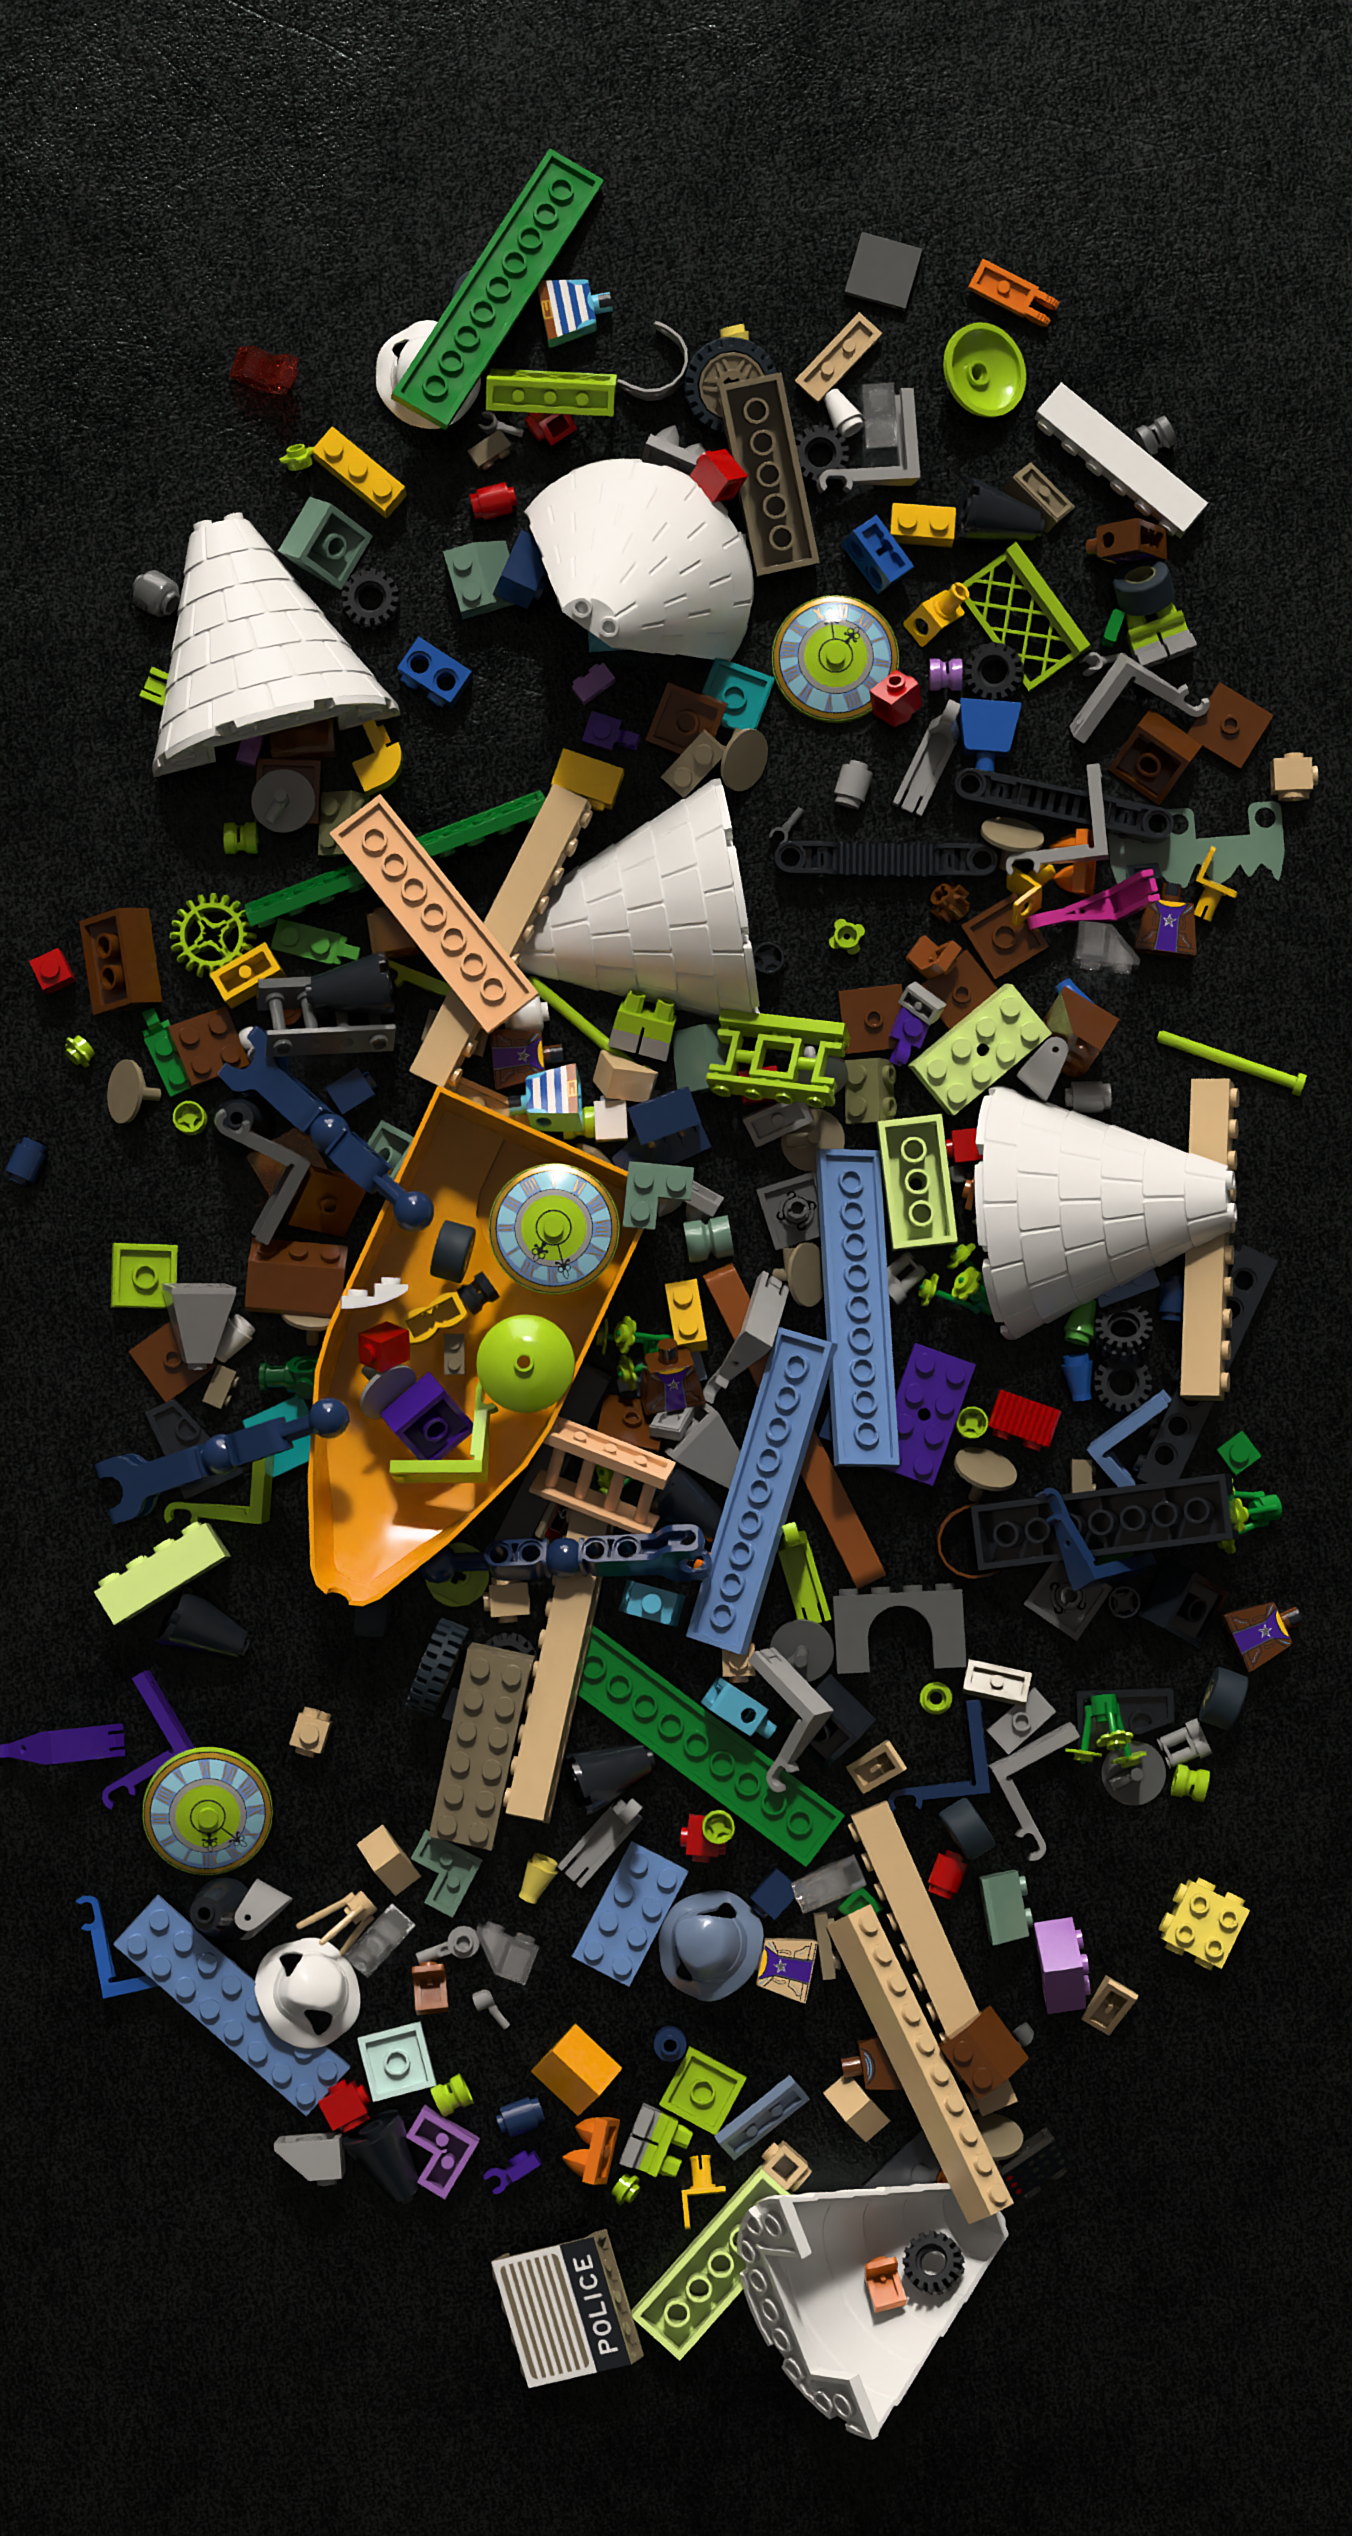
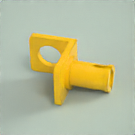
[903,582,969,647]
[1194,845,1238,921]
[1007,864,1056,926]
[682,2155,726,2229]

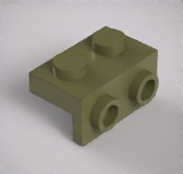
[318,790,370,857]
[845,1058,897,1125]

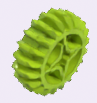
[170,893,257,980]

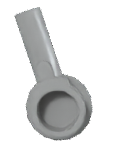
[416,1926,480,1964]

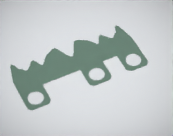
[1108,801,1285,888]

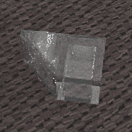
[861,382,898,449]
[1073,921,1140,974]
[791,1855,867,1914]
[344,1904,415,1978]
[476,1921,539,1985]

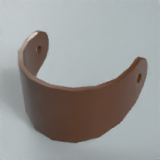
[936,1501,1002,1579]

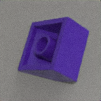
[379,1372,473,1460]

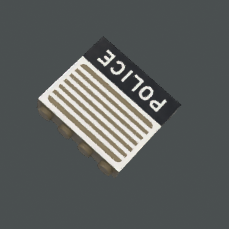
[492,2229,644,2388]

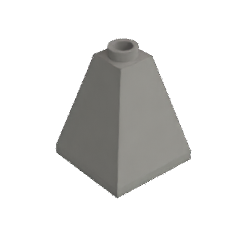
[162,1283,236,1370]
[660,1403,740,1489]

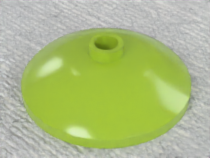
[943,323,1026,418]
[476,1315,575,1413]

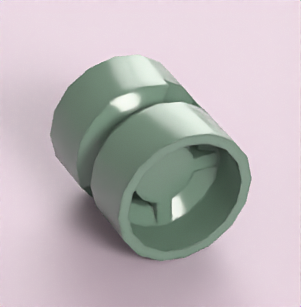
[683,1215,734,1263]

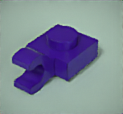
[582,711,641,753]
[888,1007,929,1067]
[483,2150,541,2194]

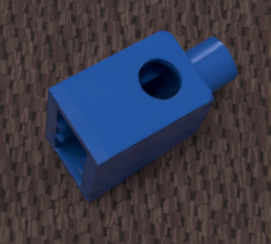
[959,698,1021,772]

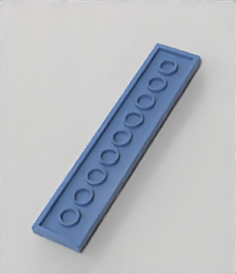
[815,1149,900,1467]
[686,1327,838,1655]

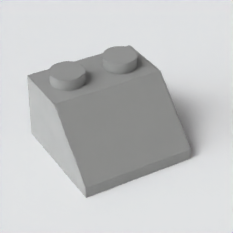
[274,2132,346,2186]

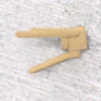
[296,1891,377,1956]

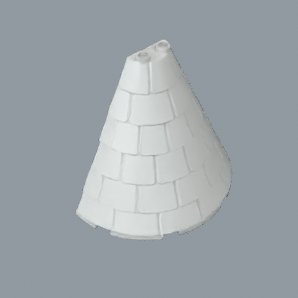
[524,459,754,661]
[152,513,401,777]
[518,778,760,1021]
[975,1085,1237,1340]
[737,2182,1009,2440]

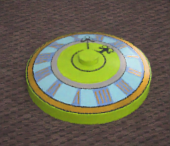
[772,595,899,723]
[489,1163,620,1295]
[143,1747,273,1875]

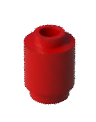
[469,482,518,520]
[928,1849,969,1900]

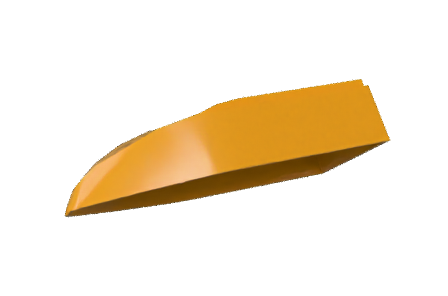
[308,1086,644,1606]

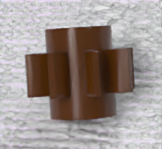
[931,881,970,923]

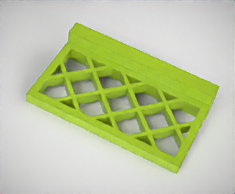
[486,368,617,416]
[962,542,1092,692]

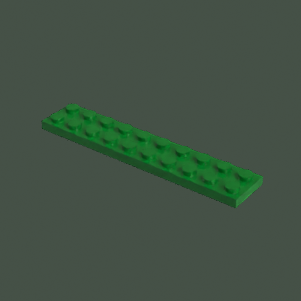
[391,149,604,431]
[244,790,546,928]
[578,1625,845,1867]

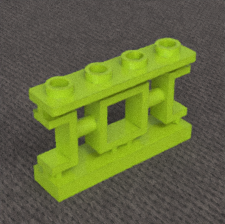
[705,1009,851,1108]

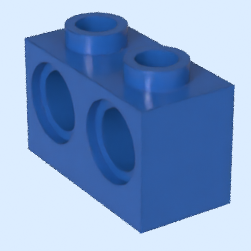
[841,515,914,595]
[397,636,473,708]

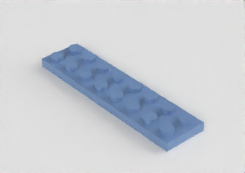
[114,1895,350,2116]

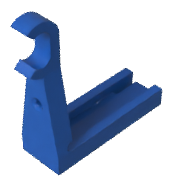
[76,1896,159,1999]

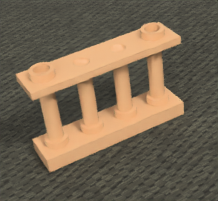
[529,1416,676,1534]

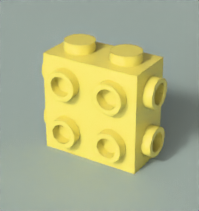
[1159,1877,1250,1970]

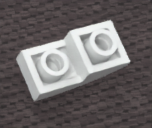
[340,1277,408,1309]

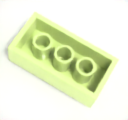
[908,984,1052,1115]
[876,1114,958,1252]
[94,1521,231,1625]

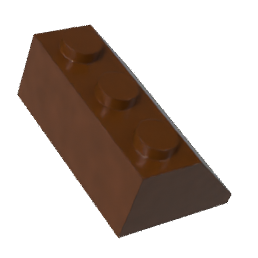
[79,908,162,1015]
[1043,986,1120,1079]
[245,1238,348,1318]

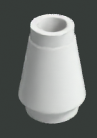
[823,389,864,438]
[215,1314,256,1363]

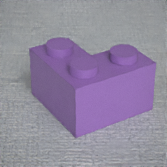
[1034,1917,1091,2014]
[406,2105,480,2199]

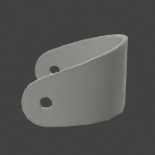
[616,321,688,401]
[1016,1037,1068,1103]
[234,1879,293,1940]

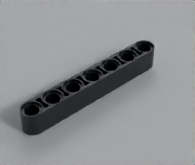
[494,1359,614,1563]

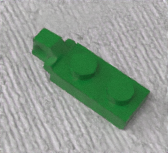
[142,1008,198,1098]

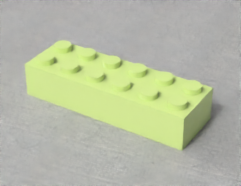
[631,2164,795,2361]

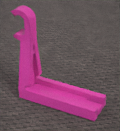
[1027,869,1161,931]

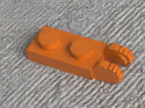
[968,259,1060,327]

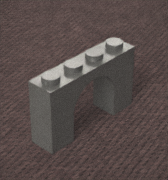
[832,1583,967,1674]

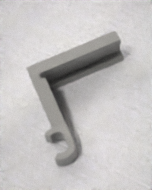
[817,388,920,494]
[1069,653,1210,743]
[892,699,961,818]
[1006,764,1109,877]
[703,1271,790,1404]
[748,1647,834,1792]
[988,1722,1080,1861]
[557,1797,643,1888]

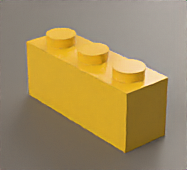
[312,427,407,519]

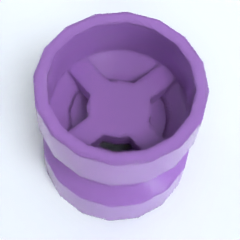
[929,659,962,691]

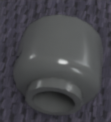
[132,570,180,618]

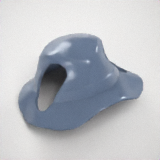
[659,1890,764,2001]

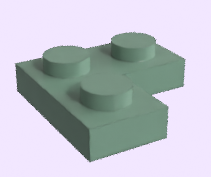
[623,1161,694,1230]
[411,1829,483,1918]

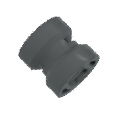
[1134,416,1177,456]

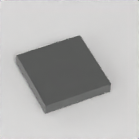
[844,232,922,311]

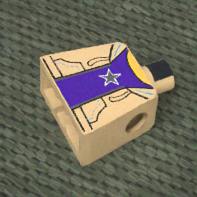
[755,1938,818,2003]

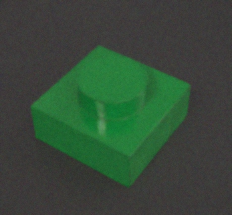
[1216,1431,1261,1476]

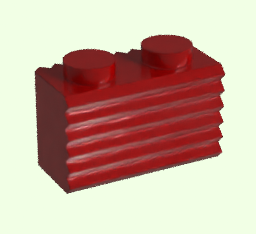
[988,1390,1061,1452]

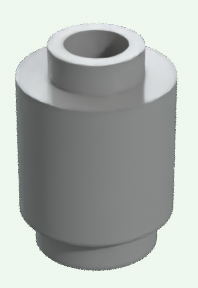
[834,760,873,810]
[1065,1081,1111,1113]

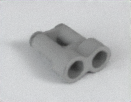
[887,1250,928,1306]
[1157,1718,1213,1769]

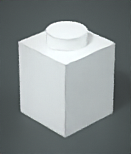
[594,1095,628,1143]

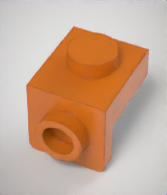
[864,2256,907,2313]

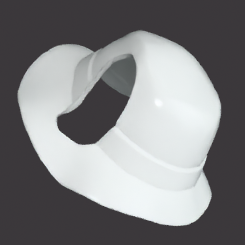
[376,320,481,429]
[254,1938,360,2049]

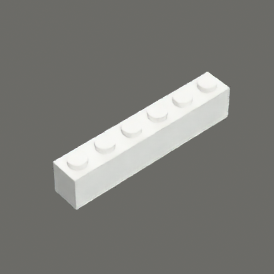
[1035,382,1208,539]

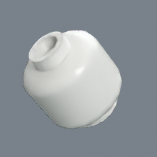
[504,996,550,1032]

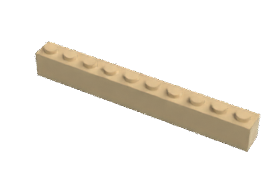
[409,784,593,1090]
[1180,1079,1239,1401]
[503,1507,614,1824]
[848,1800,1018,2117]
[826,1904,1014,2225]

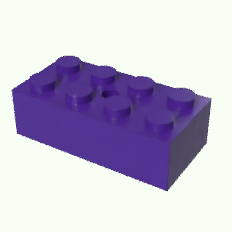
[877,1343,976,1487]

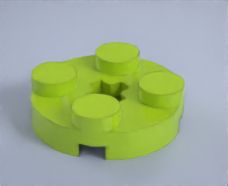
[426,1542,489,1607]

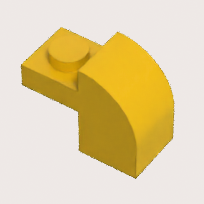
[352,719,403,796]

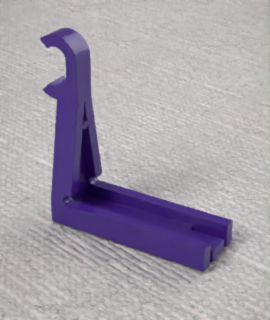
[102,1670,195,1810]
[0,1724,125,1765]

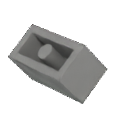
[898,982,947,1025]

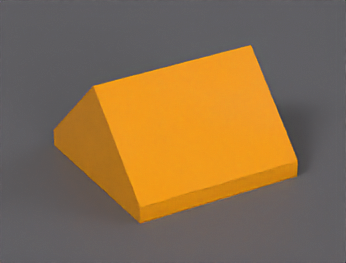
[531,2023,622,2116]

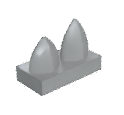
[642,425,706,477]
[657,1181,724,1223]

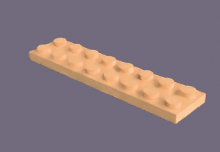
[329,794,539,1035]

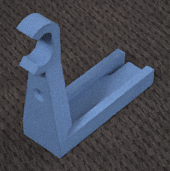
[1087,1390,1172,1487]

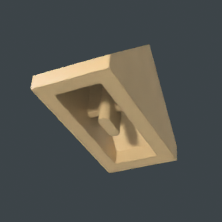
[593,1050,658,1102]
[846,1740,907,1794]
[357,1825,421,1896]
[1081,1976,1138,2035]
[823,2076,890,2142]

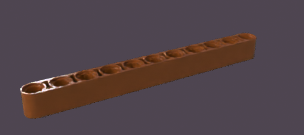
[703,1262,886,1589]

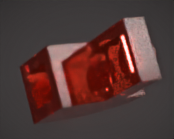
[229,345,300,395]

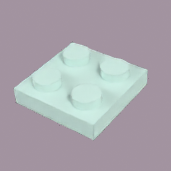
[357,2021,437,2102]

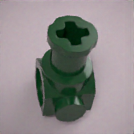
[259,1354,319,1399]

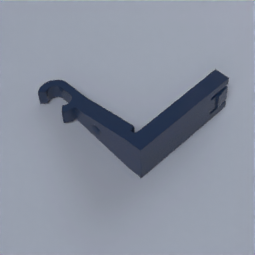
[1035,1488,1157,1592]
[888,1699,991,1812]

